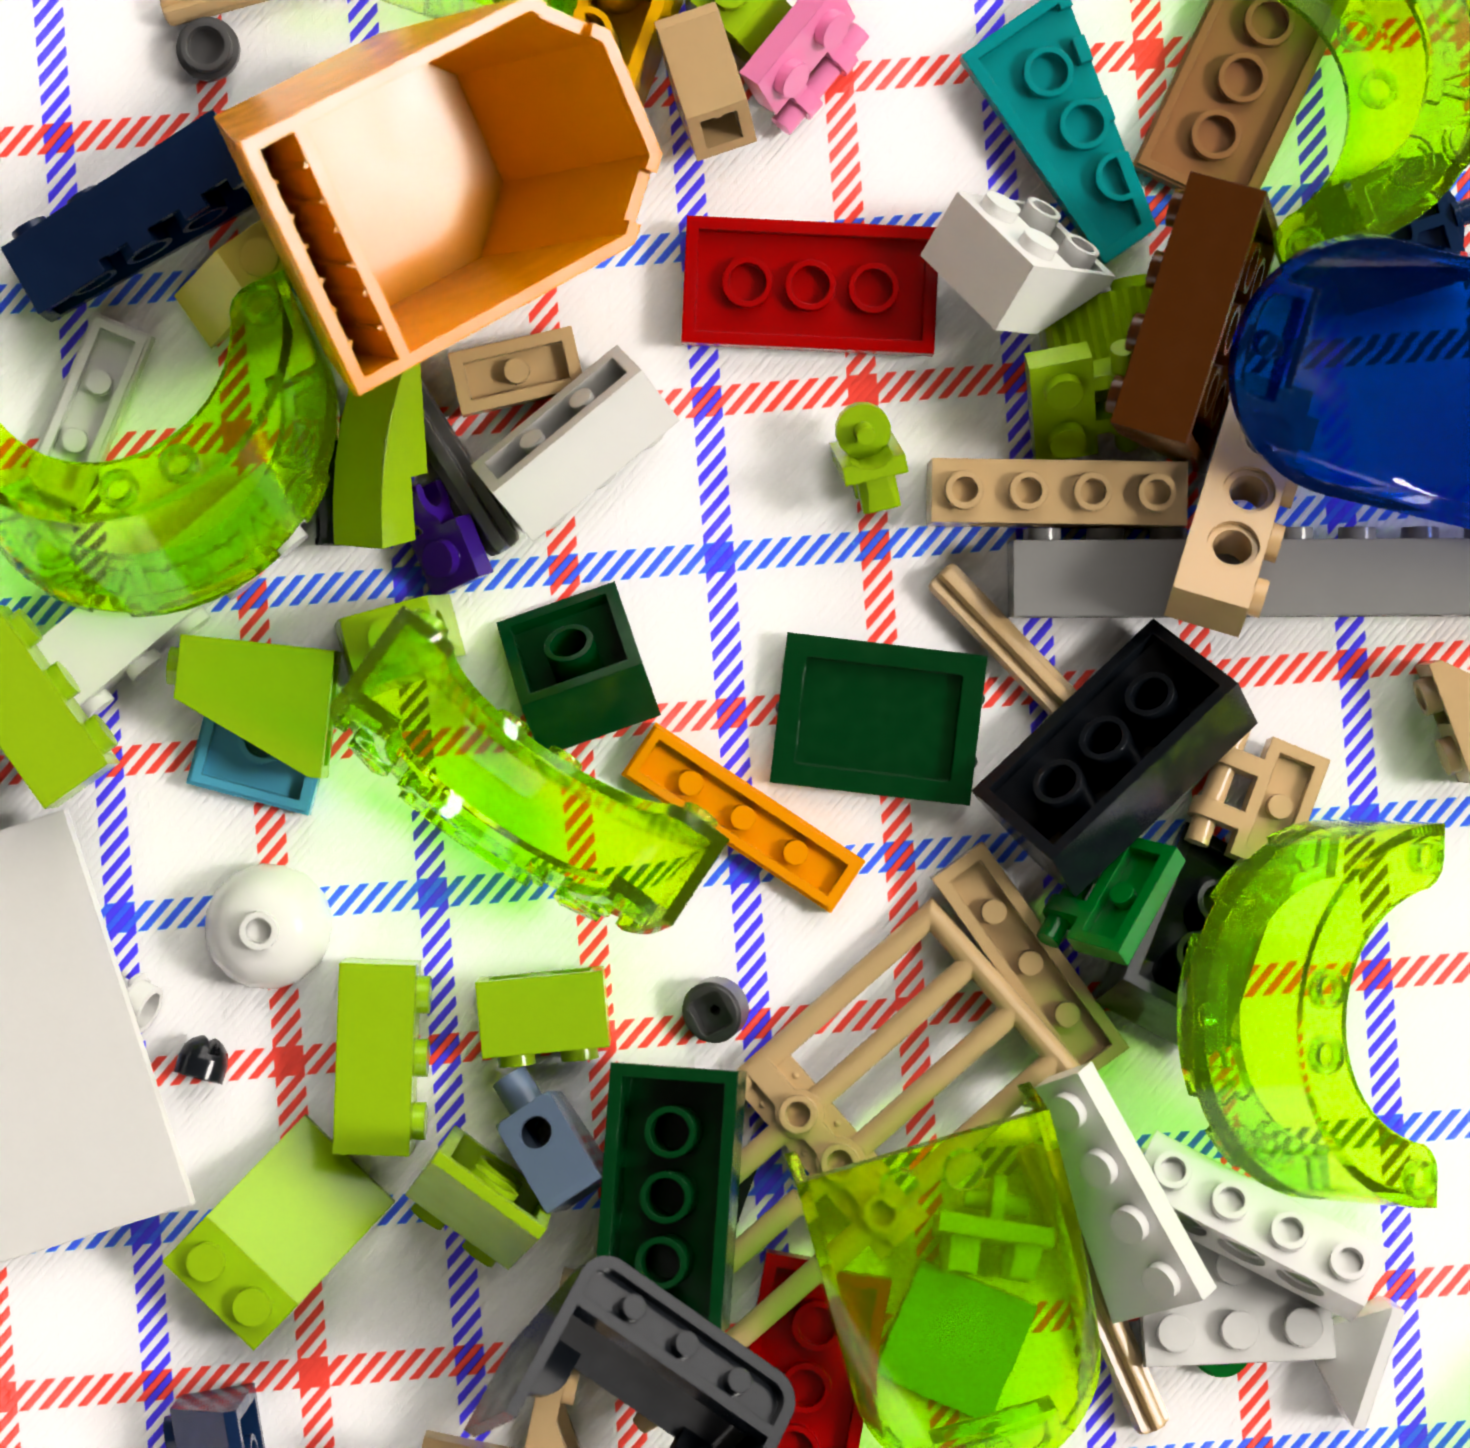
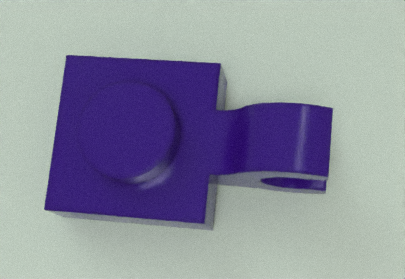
[410,479,494,595]

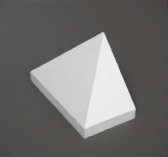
[1314,1295,1405,1432]

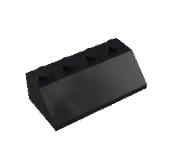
[971,618,1258,897]

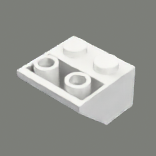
[920,191,1116,335]

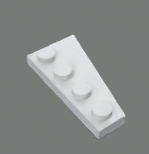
[1033,1062,1217,1324]

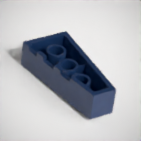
[0,109,255,323]

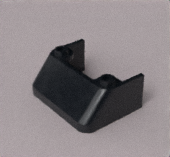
[464,1255,795,1448]

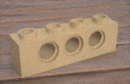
[1164,370,1317,638]
[926,458,1188,530]

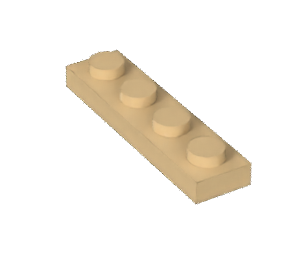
[930,841,1130,1071]

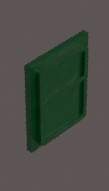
[769,632,988,806]

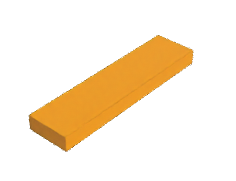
[621,722,865,913]

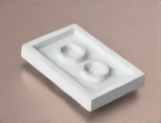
[1139,1239,1336,1368]

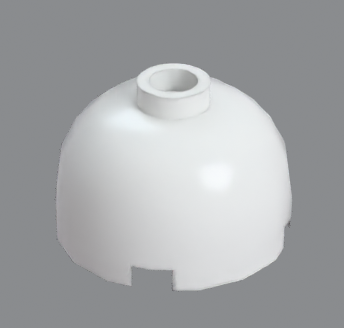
[204,863,333,989]

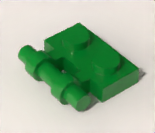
[1036,837,1186,966]

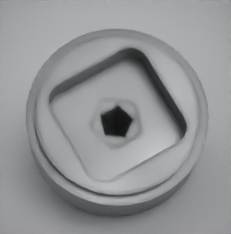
[682,976,749,1043]

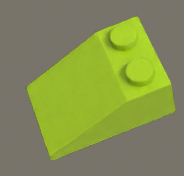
[162,1114,395,1351]
[405,1125,552,1270]

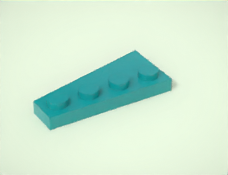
[959,0,1157,266]

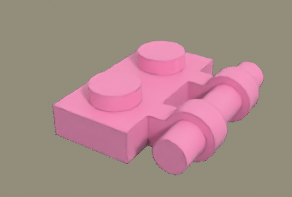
[739,0,869,135]

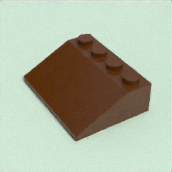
[1105,171,1282,475]

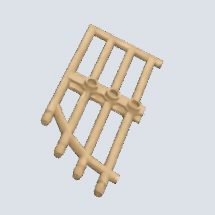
[633,897,1081,1434]

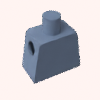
[492,1066,604,1214]

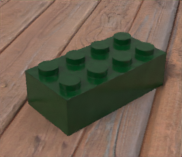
[596,1062,747,1331]

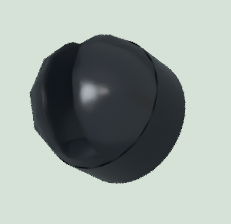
[173,1035,228,1085]

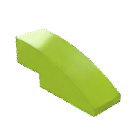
[333,363,428,549]

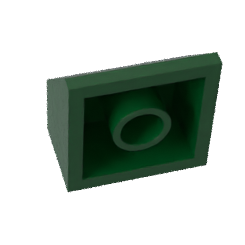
[496,581,661,757]

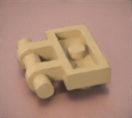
[1184,730,1331,879]

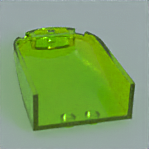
[784,1082,1101,1448]

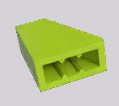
[166,634,342,779]

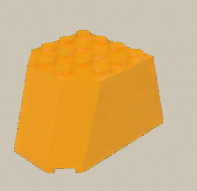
[213,0,663,396]

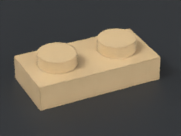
[448,326,582,418]

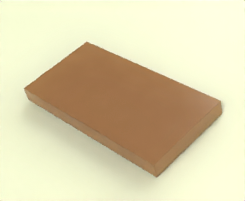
[1132,0,1349,190]

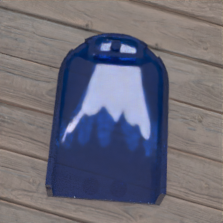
[1228,234,1470,529]

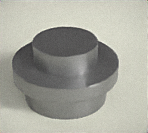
[176,17,241,82]

